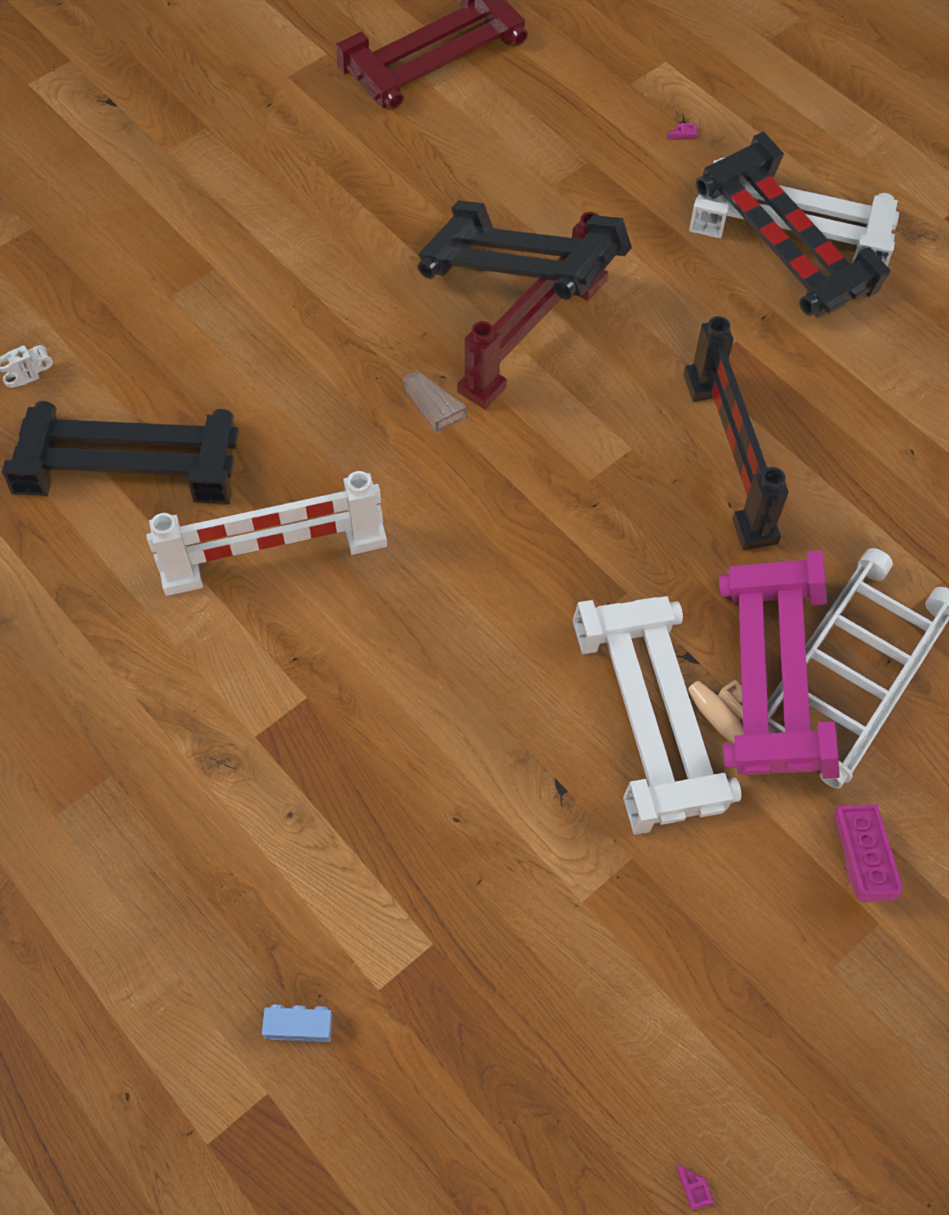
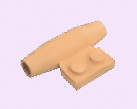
[687,680,743,743]

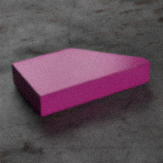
[667,123,697,139]
[676,1165,714,1211]

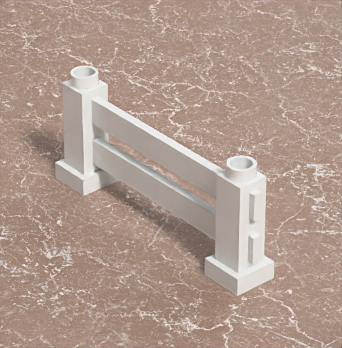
[689,157,899,267]
[573,596,741,835]

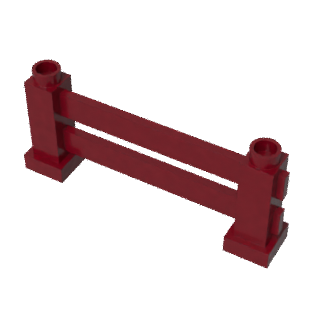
[336,0,528,109]
[457,212,608,410]

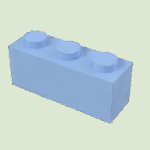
[262,1004,333,1042]

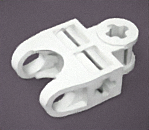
[0,345,53,388]

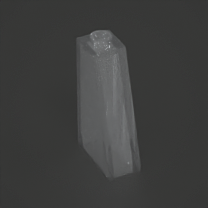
[403,371,466,432]

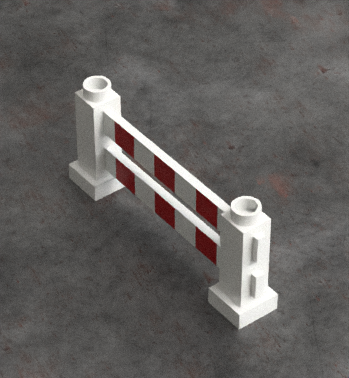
[146,471,388,596]

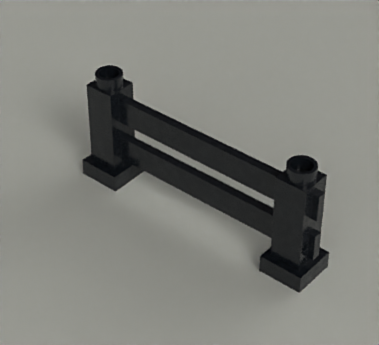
[418,200,632,300]
[2,401,239,504]

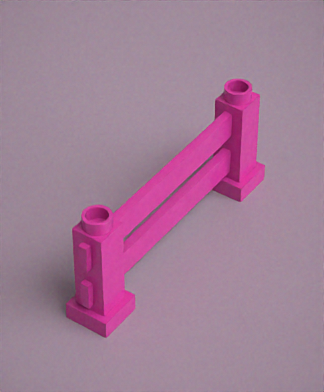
[719,550,840,779]

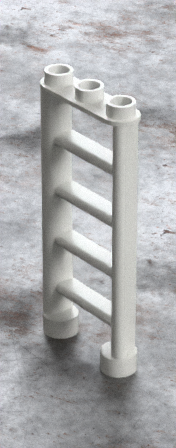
[768,548,949,789]

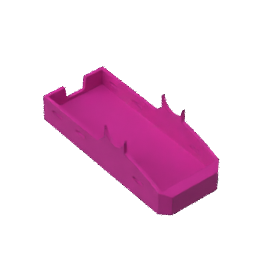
[834,804,903,902]

